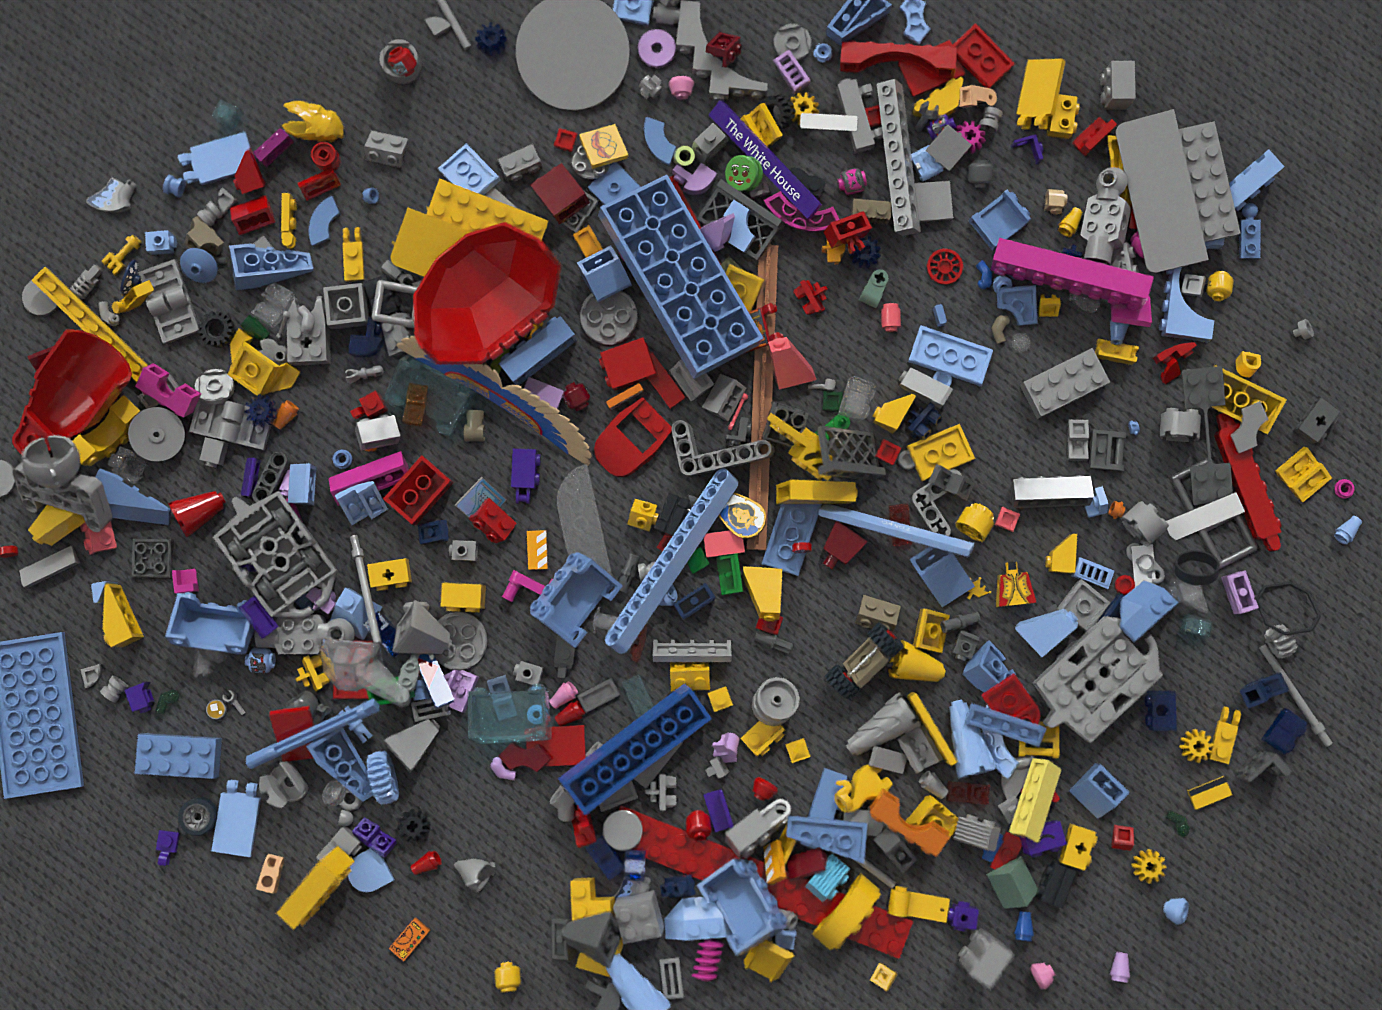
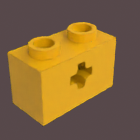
[367,558,412,591]
[1059,823,1097,870]

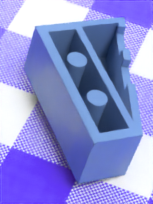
[825,0,892,46]

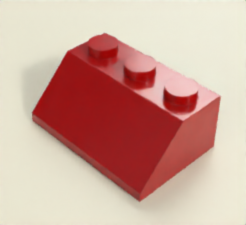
[383,455,454,526]

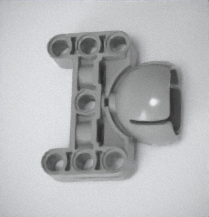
[12,435,113,532]

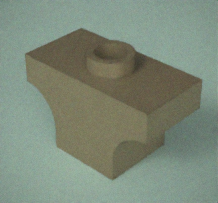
[184,216,224,257]

